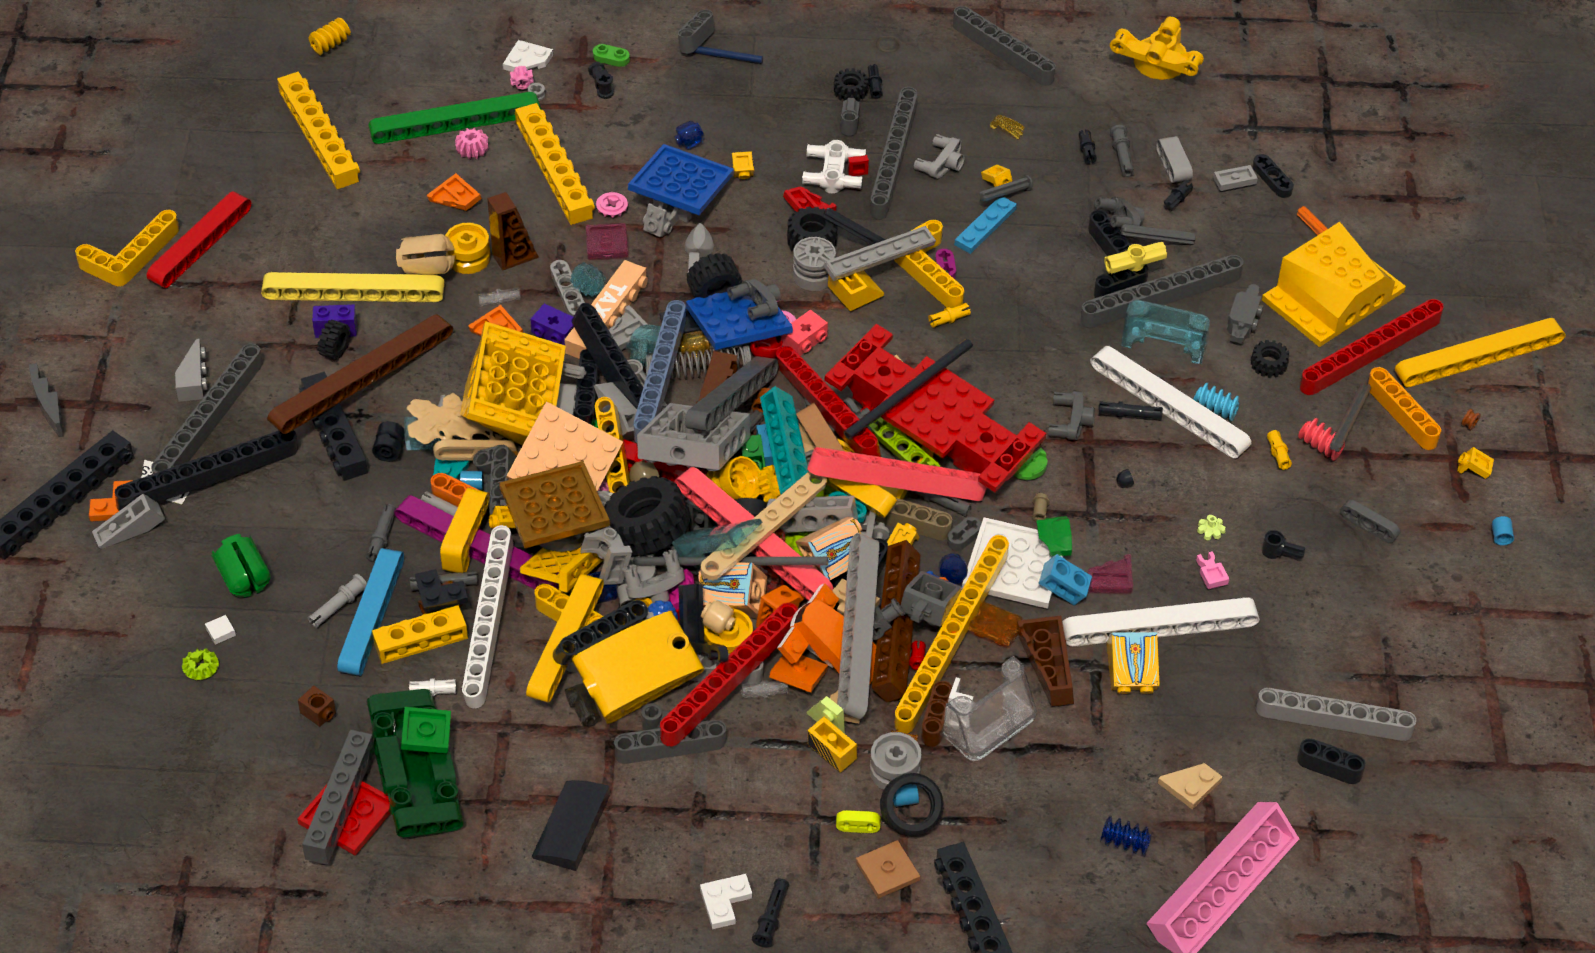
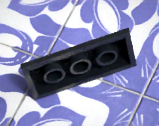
[532,780,610,871]

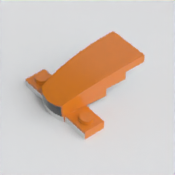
[777,583,876,685]

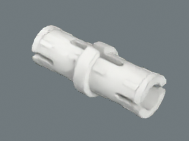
[409,678,456,697]

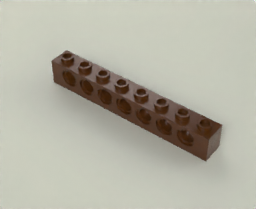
[872,540,921,702]

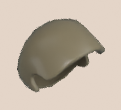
[629,460,660,481]

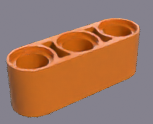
[431,473,487,516]

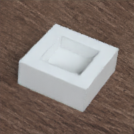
[205,615,236,645]

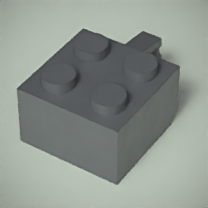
[901,571,962,627]

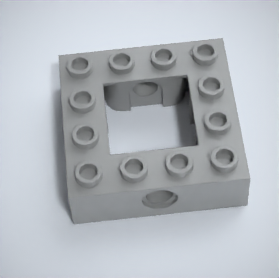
[637,403,750,471]

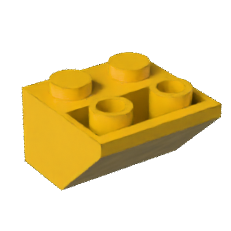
[828,270,884,311]

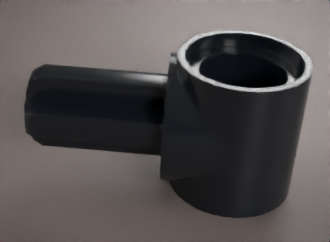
[1262,530,1305,559]

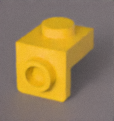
[732,151,754,179]

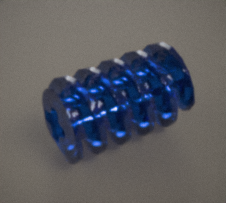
[1100,815,1153,857]

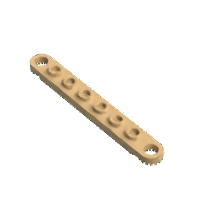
[700,472,827,581]

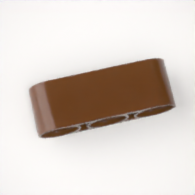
[921,681,952,747]

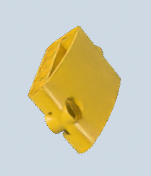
[572,611,705,724]

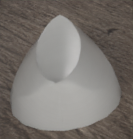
[684,223,714,257]

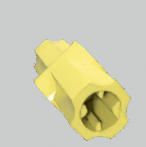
[1104,242,1167,274]

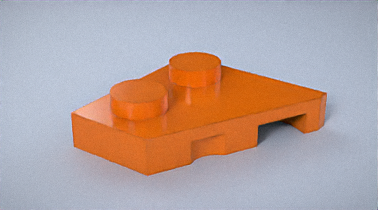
[427,173,482,211]
[468,305,524,336]

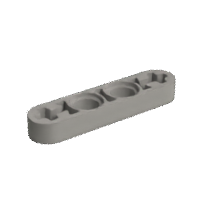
[550,260,585,316]

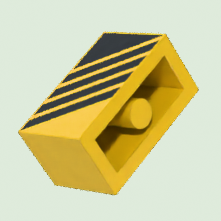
[808,717,857,773]

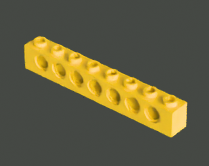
[277,72,360,189]
[515,103,595,225]

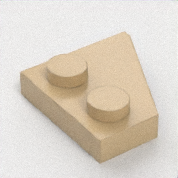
[1158,763,1222,809]

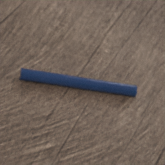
[692,46,763,64]

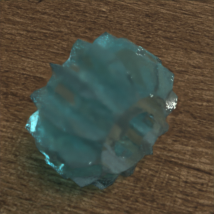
[570,262,606,297]

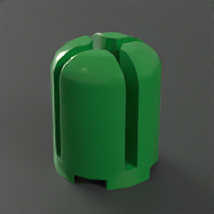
[211,534,270,598]

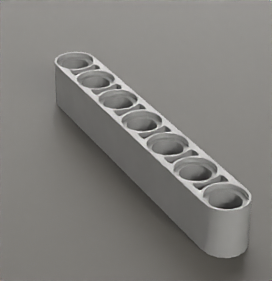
[1256,688,1416,741]

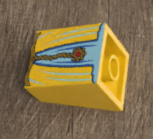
[1106,632,1159,694]

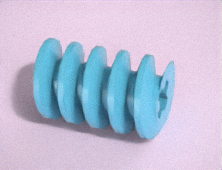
[1193,382,1240,421]

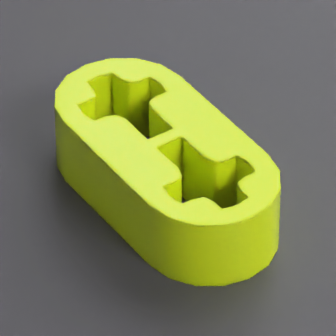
[836,811,881,833]

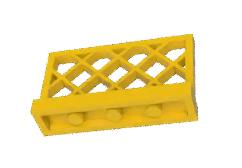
[520,546,602,592]

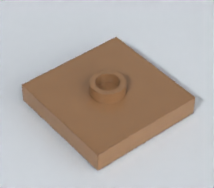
[856,840,920,899]

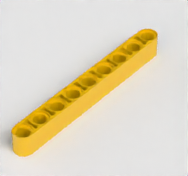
[1394,318,1566,387]

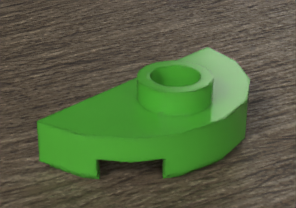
[1013,448,1048,480]

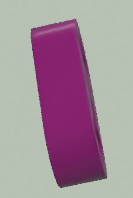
[935,249,956,279]

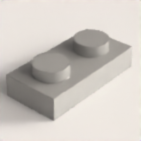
[1213,165,1258,191]

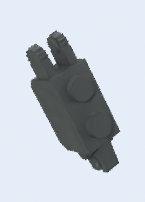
[1226,284,1263,344]

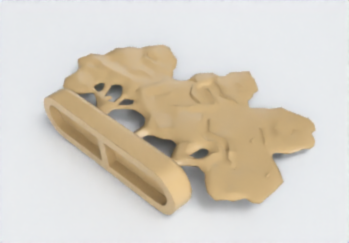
[407,393,517,460]

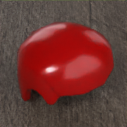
[750,337,783,359]

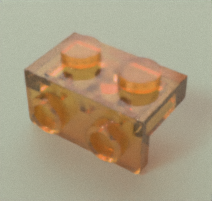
[968,602,1022,646]

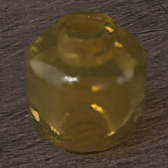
[680,330,710,359]

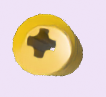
[308,18,351,55]

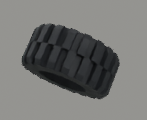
[604,476,690,556]

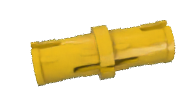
[928,303,971,328]
[1267,430,1292,470]

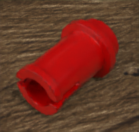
[909,641,926,670]

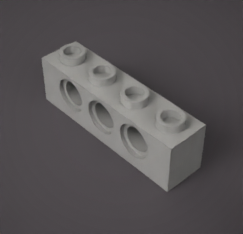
[767,495,858,533]

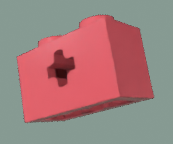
[781,310,828,356]

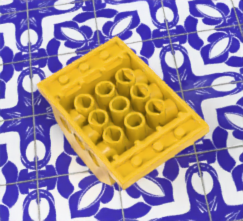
[1262,222,1406,347]
[460,321,566,446]

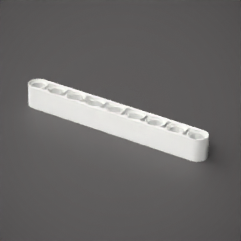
[1091,346,1251,459]
[462,525,513,708]
[1062,598,1260,646]

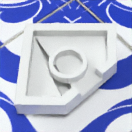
[503,40,553,72]

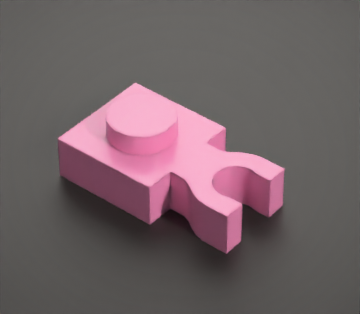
[1196,551,1229,589]

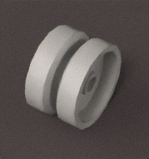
[870,732,921,790]

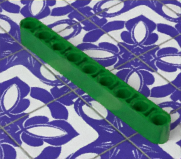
[368,92,541,144]

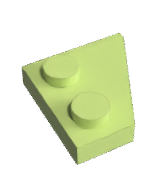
[807,696,845,734]

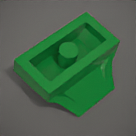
[1036,516,1072,556]

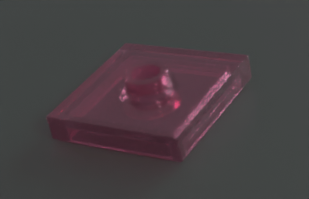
[586,223,628,259]

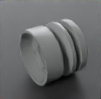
[793,237,836,291]

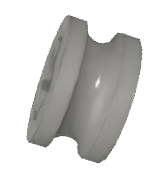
[528,83,545,101]

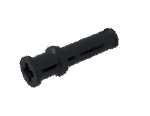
[752,878,789,948]

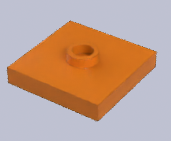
[769,655,828,692]

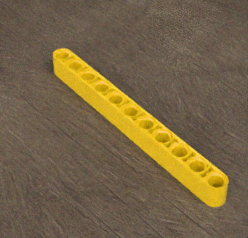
[894,535,1009,734]

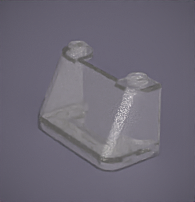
[943,656,1037,761]

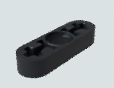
[1252,154,1294,198]

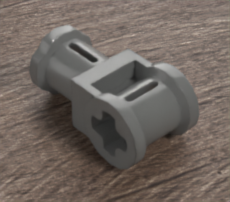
[873,598,905,640]

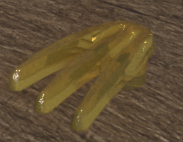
[990,115,1025,139]

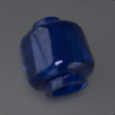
[674,120,704,149]
[938,553,968,584]

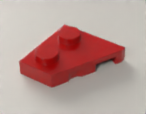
[783,186,837,212]

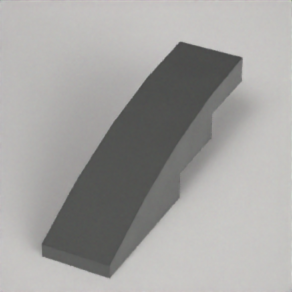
[29,363,63,437]

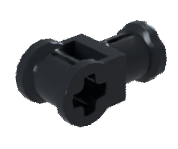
[588,62,614,99]

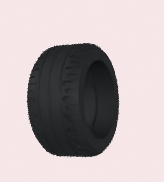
[880,773,944,836]

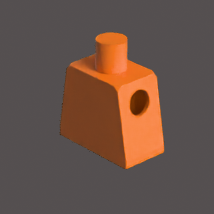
[756,585,804,627]

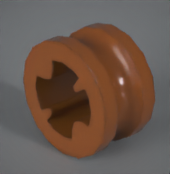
[1461,409,1481,430]

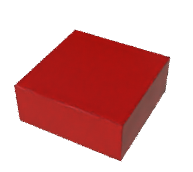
[847,155,869,176]

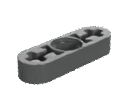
[1340,500,1400,543]

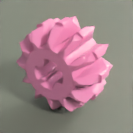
[455,127,488,159]

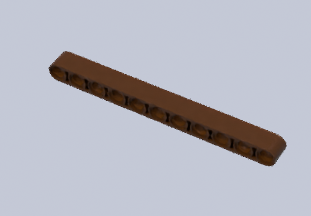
[267,314,453,434]

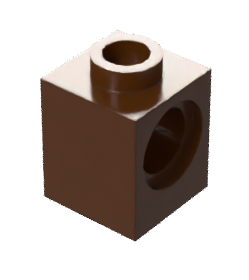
[298,685,336,727]

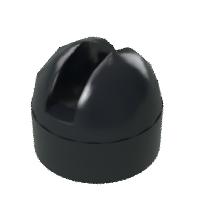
[1116,469,1134,487]

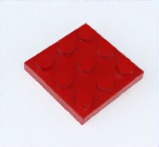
[297,781,390,856]

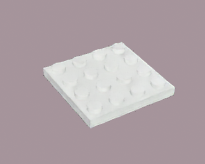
[962,517,1063,609]

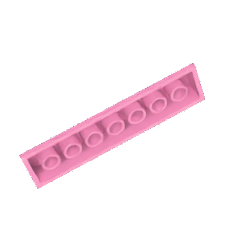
[1146,802,1299,953]

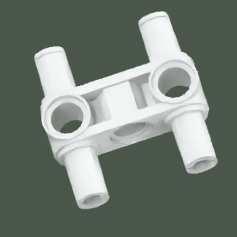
[802,140,866,194]

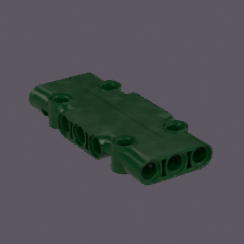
[366,689,464,837]

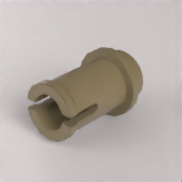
[1032,493,1050,521]

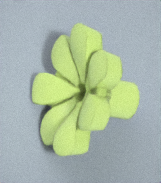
[1197,515,1226,540]

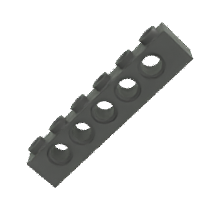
[302,730,375,865]

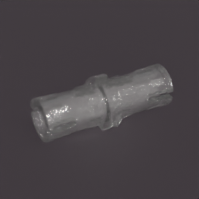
[478,287,521,307]
[741,680,788,699]

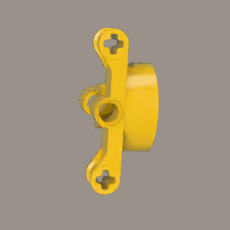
[1110,17,1204,80]

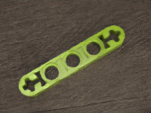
[869,417,940,467]

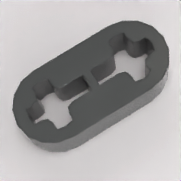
[947,517,982,551]

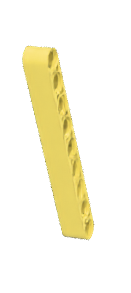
[261,272,445,302]

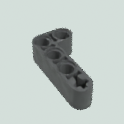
[473,444,517,515]

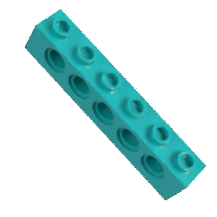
[760,386,811,495]

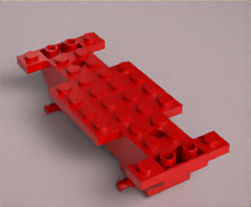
[824,324,1046,492]

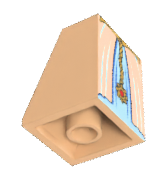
[795,517,862,580]
[698,563,767,619]

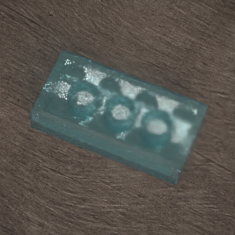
[672,519,763,557]

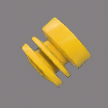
[706,456,762,499]

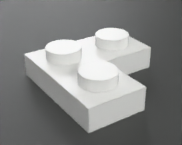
[700,874,752,929]

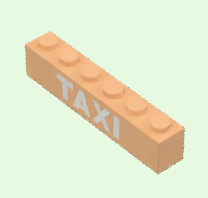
[565,260,648,359]

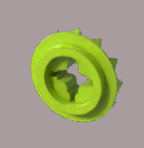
[182,648,219,680]

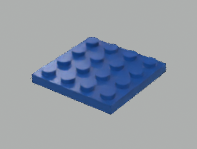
[628,144,734,215]
[686,292,793,350]

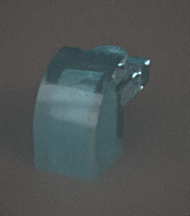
[626,325,661,366]

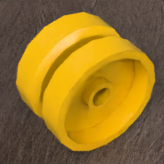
[445,223,491,274]
[704,608,753,654]

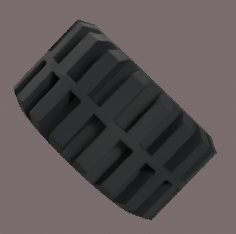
[787,206,838,251]
[686,253,742,298]

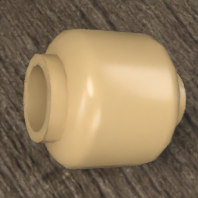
[701,600,736,634]

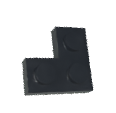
[415,569,469,613]

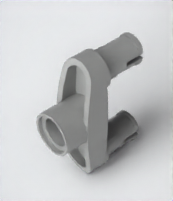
[914,134,965,178]
[623,550,685,603]

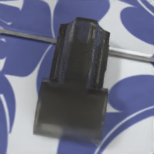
[565,683,601,728]

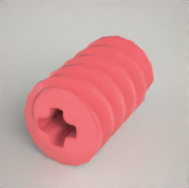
[1298,418,1345,461]

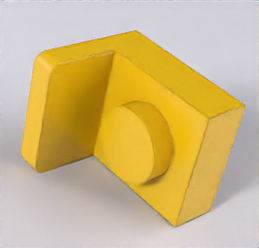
[981,165,1012,187]
[1458,447,1494,479]
[489,506,516,529]
[887,523,920,546]

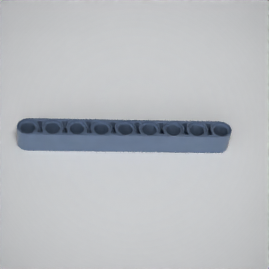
[633,300,686,443]

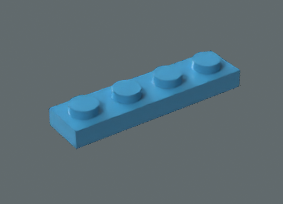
[954,196,1017,254]

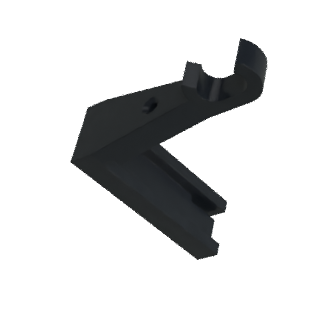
[678,584,728,662]

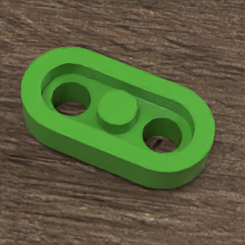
[593,44,630,67]

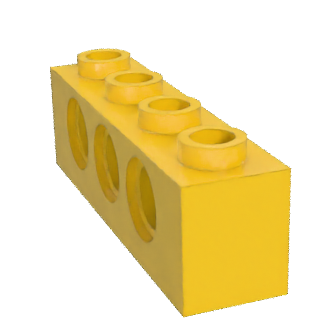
[372,605,468,664]

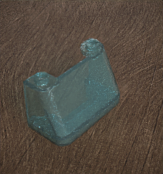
[1121,300,1210,364]

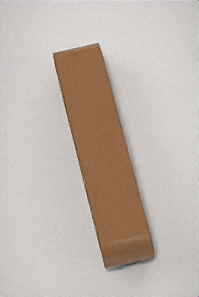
[796,402,844,451]

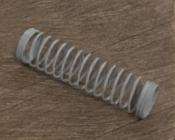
[645,345,751,379]

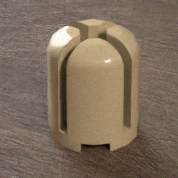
[396,234,455,275]

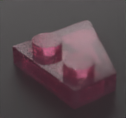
[1087,554,1133,593]

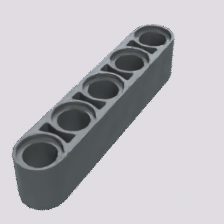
[614,720,726,764]

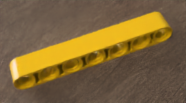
[526,574,604,703]

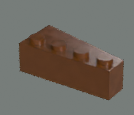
[487,192,539,271]
[696,351,738,403]
[1017,615,1074,706]

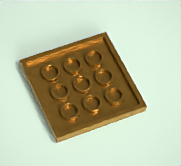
[499,461,610,548]

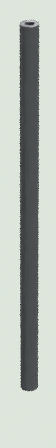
[633,556,829,566]

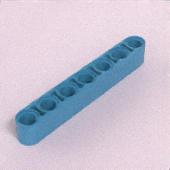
[337,548,404,676]

